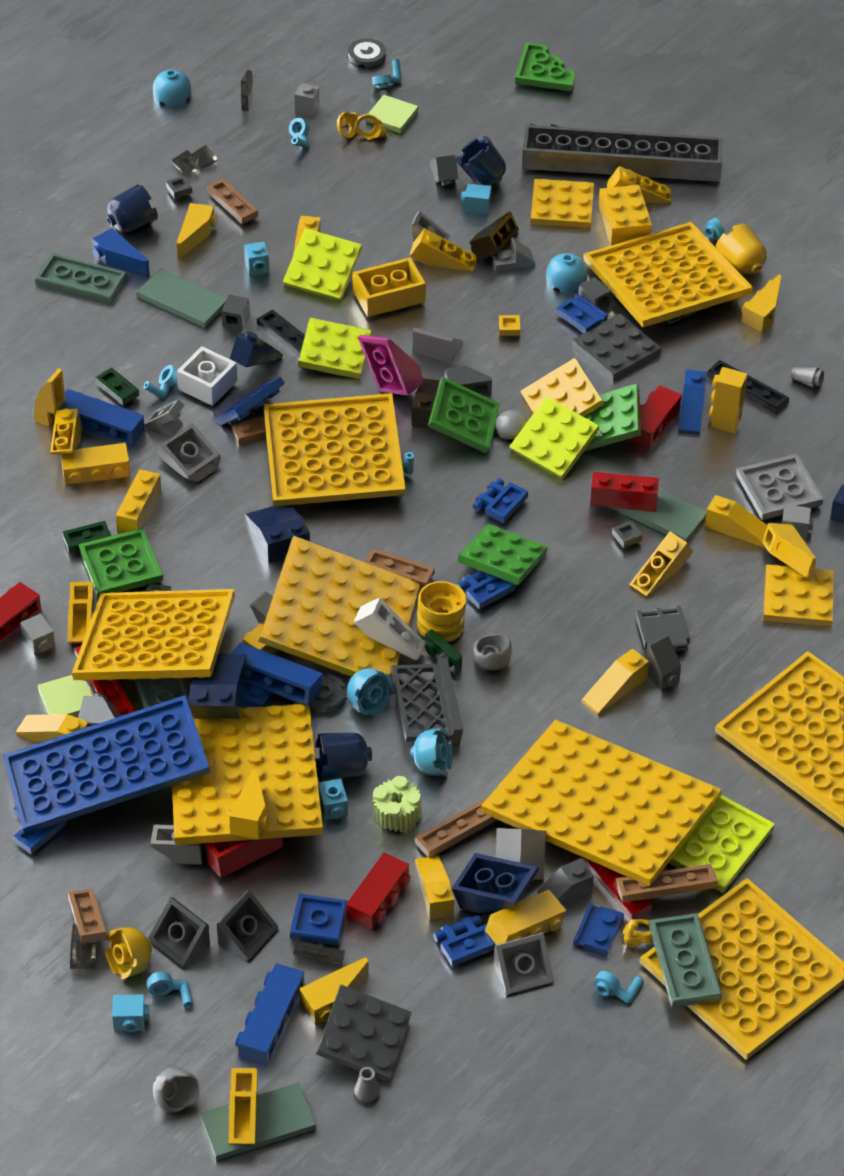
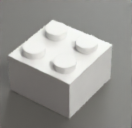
[177,346,237,406]

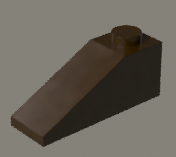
[469,212,519,260]
[412,378,440,428]

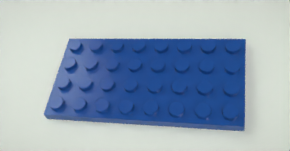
[3,695,211,834]

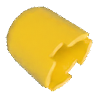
[716,223,767,276]

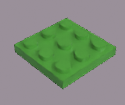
[428,377,500,453]
[584,384,641,451]
[458,524,547,585]
[79,528,163,598]

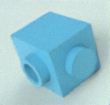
[461,184,491,214]
[244,242,269,277]
[318,779,348,820]
[112,994,150,1032]

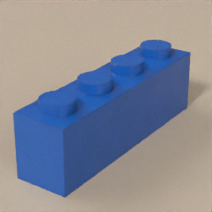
[58,389,145,447]
[230,643,323,706]
[235,963,305,1066]

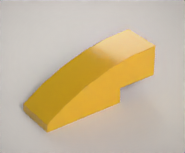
[34,368,66,427]
[68,582,94,644]
[228,1068,258,1145]

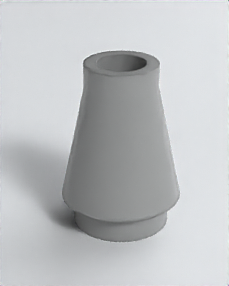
[791,367,824,388]
[354,1067,380,1102]

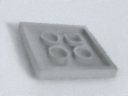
[736,454,824,520]

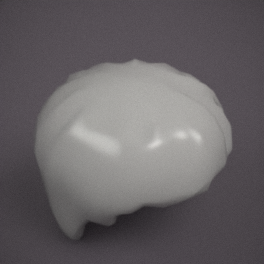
[473,633,512,671]
[153,1067,200,1113]

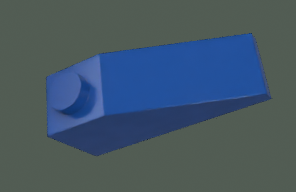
[92,228,150,277]
[678,369,707,435]

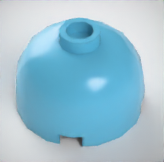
[153,69,192,107]
[546,253,587,293]
[347,668,394,716]
[410,729,453,776]

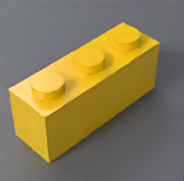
[709,367,747,434]
[61,443,130,485]
[116,469,162,534]
[485,890,567,945]

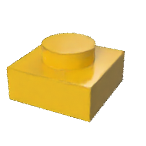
[499,315,520,336]

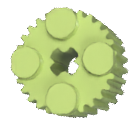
[373,776,422,833]

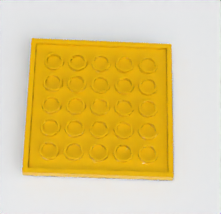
[584,222,753,327]
[263,393,406,506]
[258,536,420,681]
[72,589,235,681]
[640,878,844,1060]

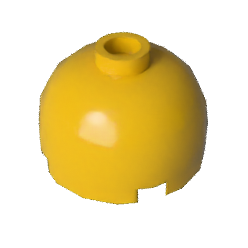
[105,927,152,979]

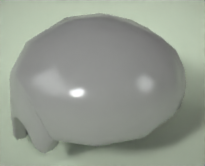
[495,409,528,440]

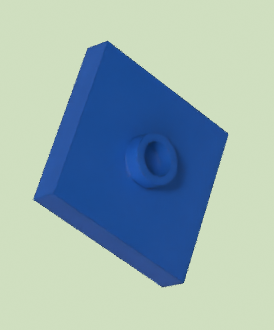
[290,894,348,946]

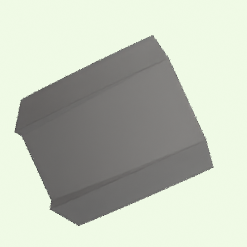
[156,423,221,482]

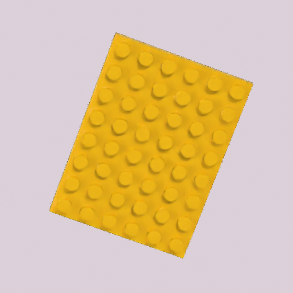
[715,651,844,828]
[172,704,323,845]
[481,719,721,886]

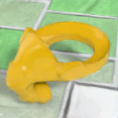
[337,111,359,139]
[355,114,388,141]
[623,919,652,948]

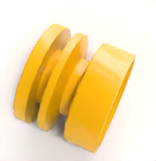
[417,581,466,642]

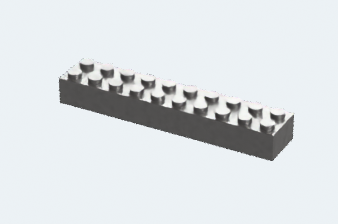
[522,125,723,182]

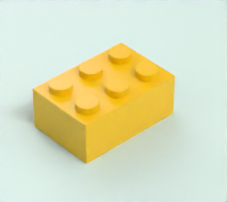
[598,185,652,246]
[352,257,426,317]

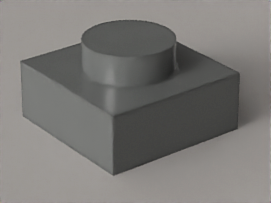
[166,175,193,199]
[612,520,643,548]

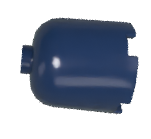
[456,136,506,186]
[106,184,158,233]
[315,733,372,780]

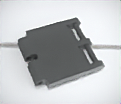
[635,605,690,651]

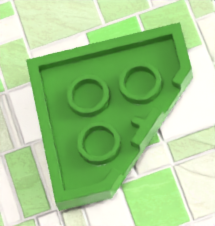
[515,42,575,92]

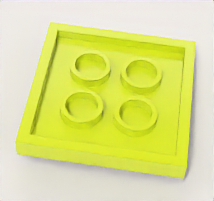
[283,228,363,302]
[298,318,371,379]
[509,397,600,480]

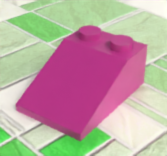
[358,335,425,395]

